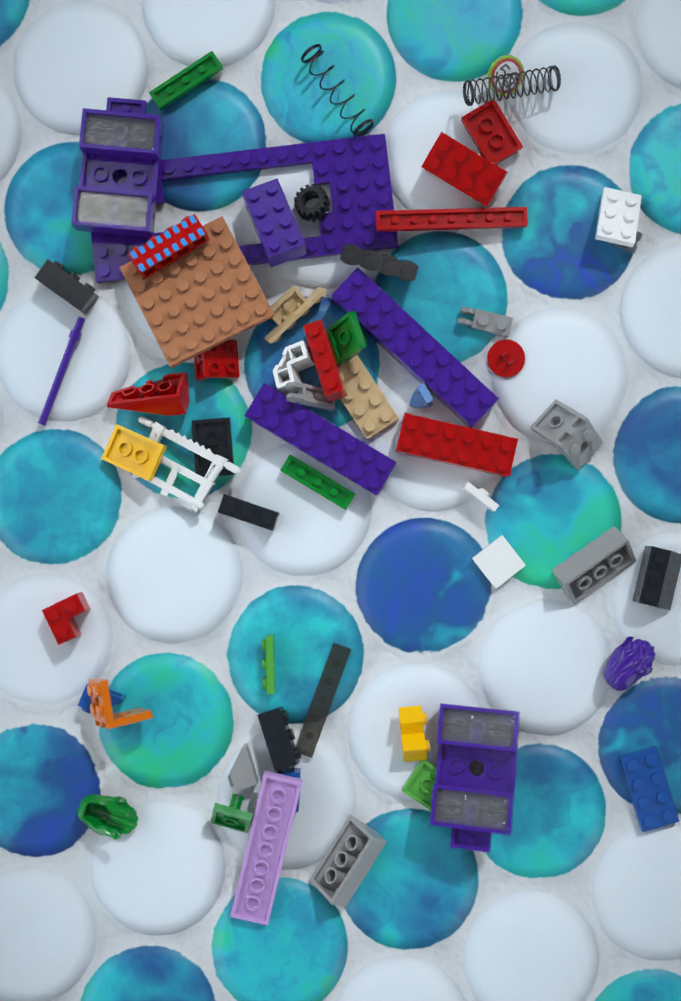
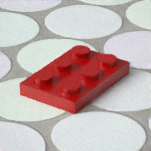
[460,99,523,165]

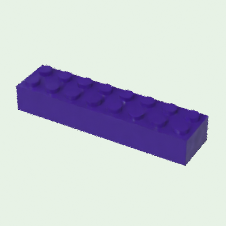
[244,383,397,496]

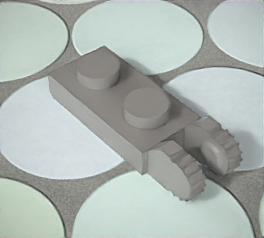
[457,307,513,337]
[285,382,335,411]

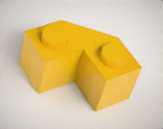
[398,705,430,762]

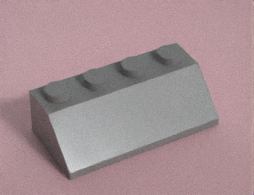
[552,526,636,605]
[309,815,387,907]

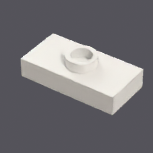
[462,482,499,512]

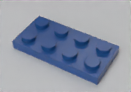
[618,746,680,832]

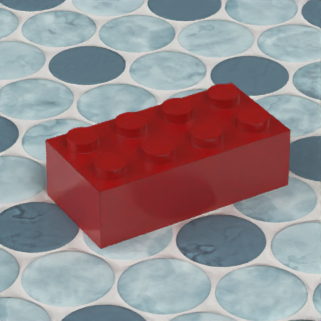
[421,132,508,207]

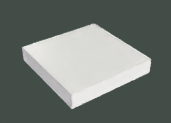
[472,535,526,589]

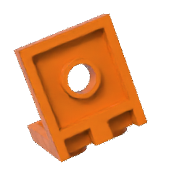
[87,678,153,729]

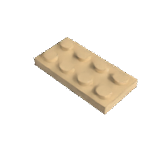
[339,355,399,440]

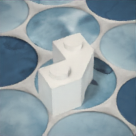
[273,340,315,395]

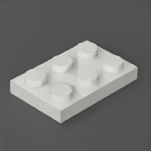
[595,187,642,247]

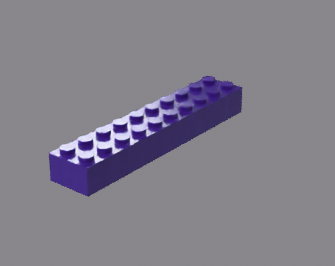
[331,267,499,428]

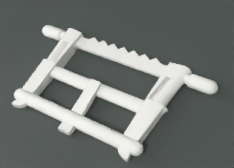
[131,416,241,512]

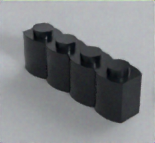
[340,243,419,281]

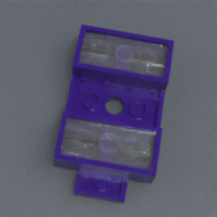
[71,97,164,238]
[430,703,520,853]

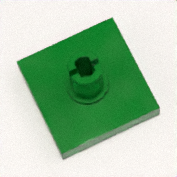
[326,311,367,364]
[211,794,253,833]

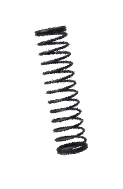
[463,65,561,106]

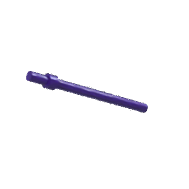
[38,316,85,426]

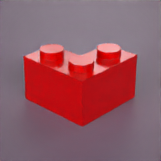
[42,592,90,645]

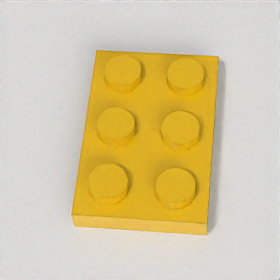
[101,424,167,482]

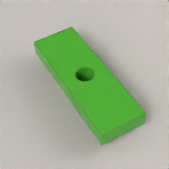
[262,634,276,694]

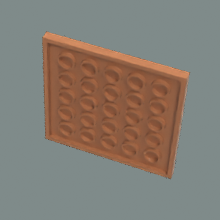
[119,216,275,368]

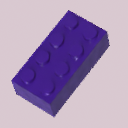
[242,178,306,267]

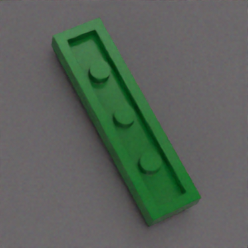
[149,51,223,111]
[280,455,355,510]

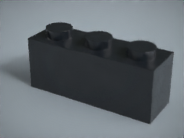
[34,259,99,315]
[218,494,280,531]
[257,706,301,772]

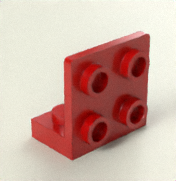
[194,339,240,381]

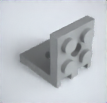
[530,399,603,470]

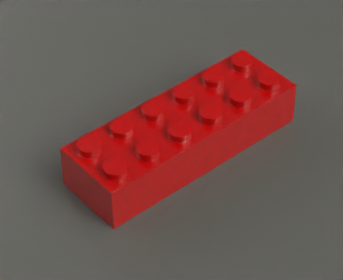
[395,413,518,477]

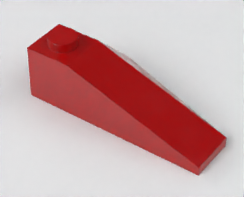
[107,372,190,416]

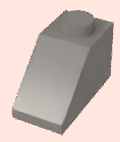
[228,743,259,791]

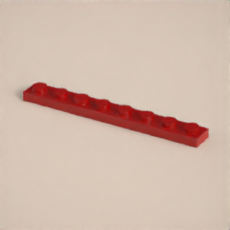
[375,207,528,232]

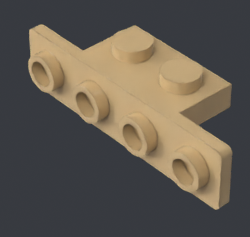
[264,285,326,344]

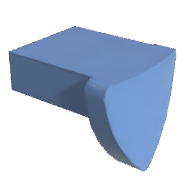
[409,383,434,409]

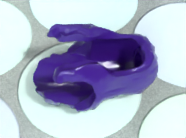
[603,636,656,691]

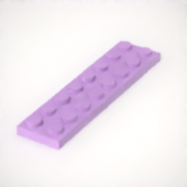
[230,770,303,926]

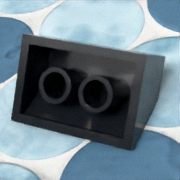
[632,546,681,610]

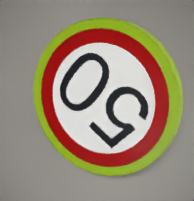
[488,55,524,96]

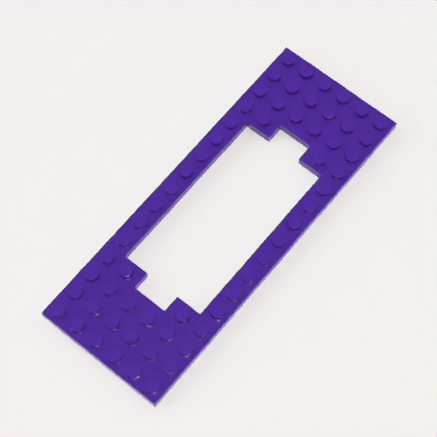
[91,134,398,283]

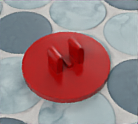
[487,339,525,378]

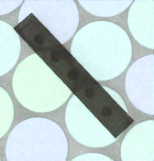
[295,642,351,758]

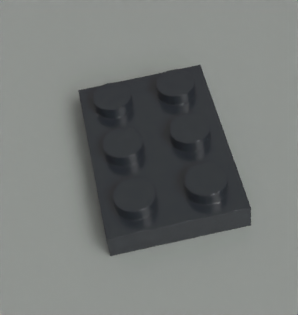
[192,417,235,477]

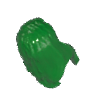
[77,794,139,840]

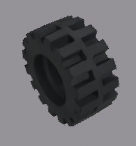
[294,184,330,222]

